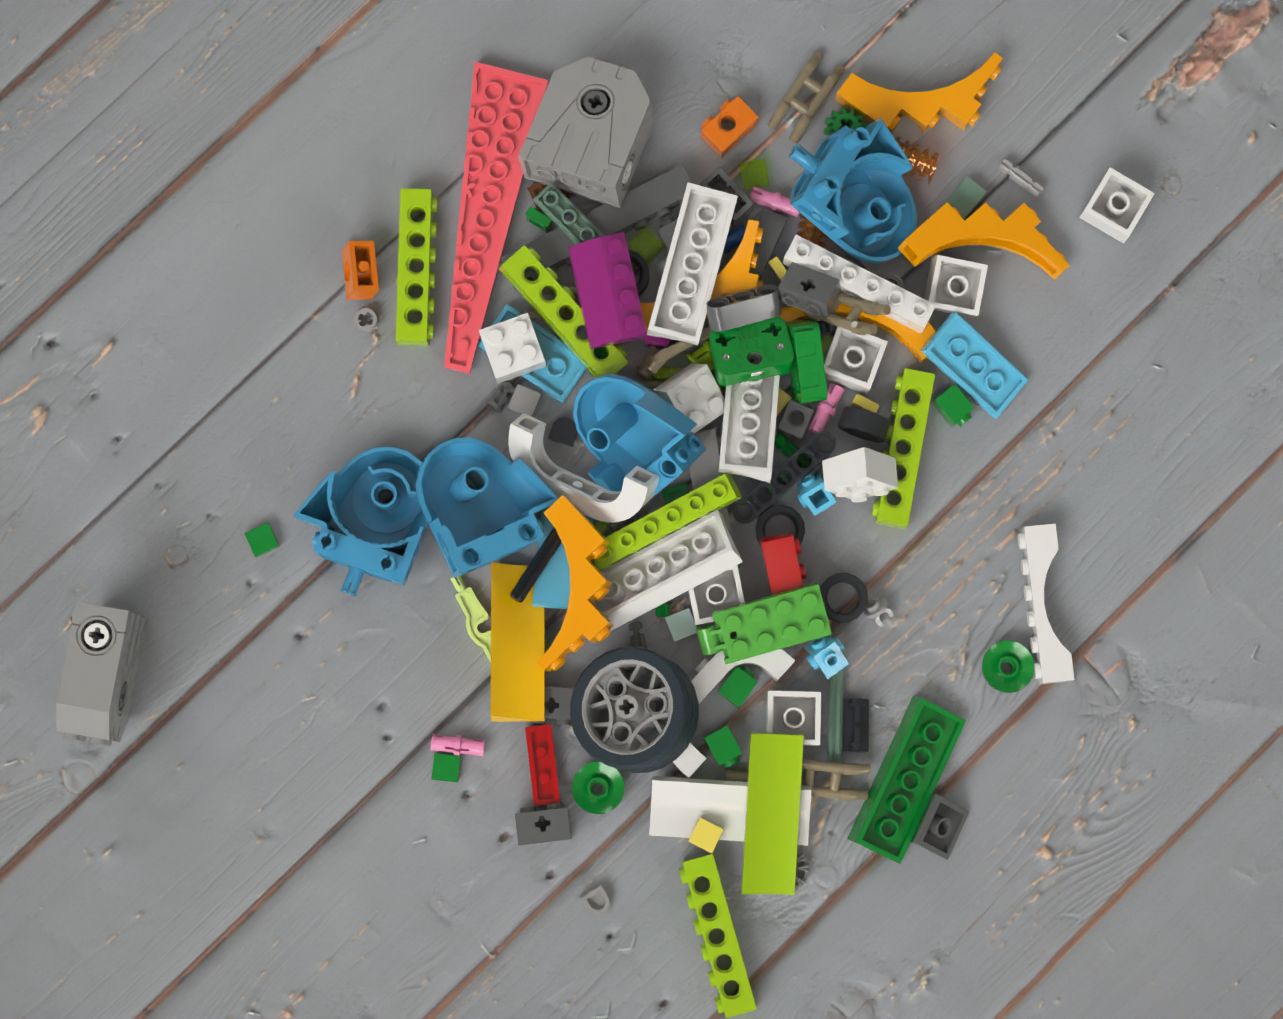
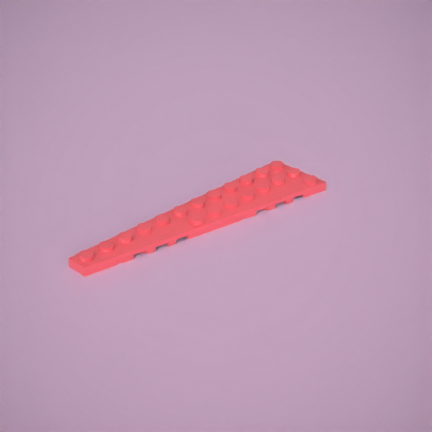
[444,61,549,374]

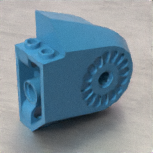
[573,373,707,497]
[416,438,559,578]

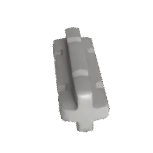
[998,157,1045,197]

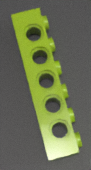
[396,188,438,346]
[499,245,628,377]
[871,368,935,529]
[594,474,743,570]
[679,854,757,1018]

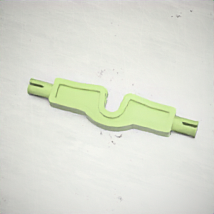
[450,576,491,663]

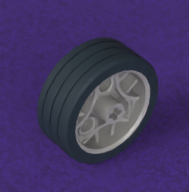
[570,647,699,773]

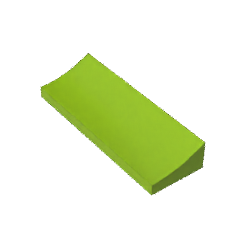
[741,731,804,895]

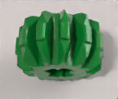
[823,107,867,135]

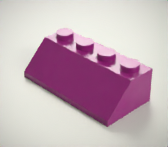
[568,233,647,349]

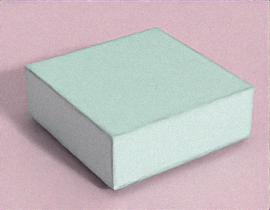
[665,608,697,642]

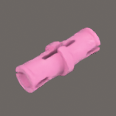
[749,186,799,218]
[807,383,845,435]
[431,734,485,756]

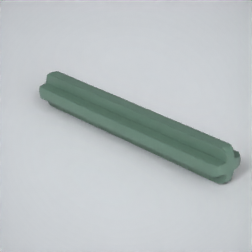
[827,669,844,763]

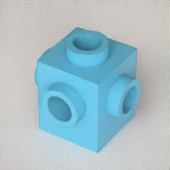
[797,471,837,516]
[804,635,849,679]

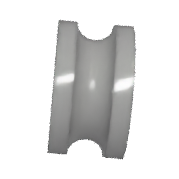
[354,308,379,332]

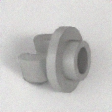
[864,597,893,626]

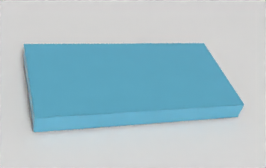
[477,304,587,404]
[920,311,1029,419]
[532,509,593,609]

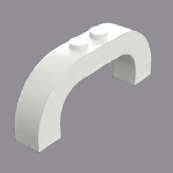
[508,413,660,522]
[664,649,795,778]

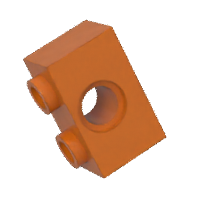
[700,96,759,159]
[342,241,379,300]

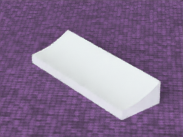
[647,182,738,345]
[718,333,780,483]
[593,509,743,631]
[649,776,812,846]

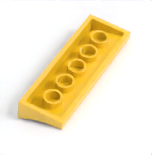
[490,562,545,722]

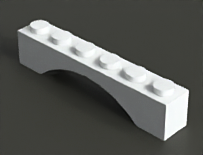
[1018,524,1074,685]

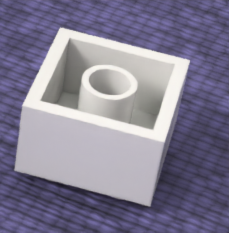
[1079,168,1155,244]
[924,255,988,318]
[479,313,546,384]
[824,327,888,395]
[652,363,725,434]
[822,447,898,503]
[689,565,745,625]
[766,691,821,746]

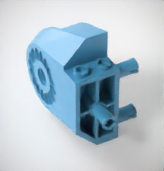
[789,118,917,263]
[293,447,429,597]

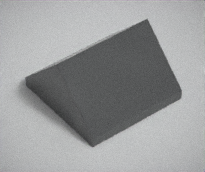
[910,794,969,860]

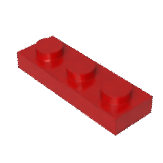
[525,724,561,806]

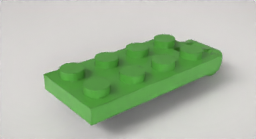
[696,583,832,664]

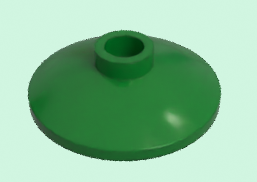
[982,641,1034,693]
[572,761,624,814]

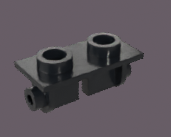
[842,698,869,752]

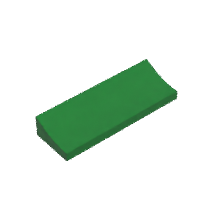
[847,696,966,864]

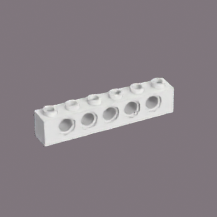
[783,235,936,334]

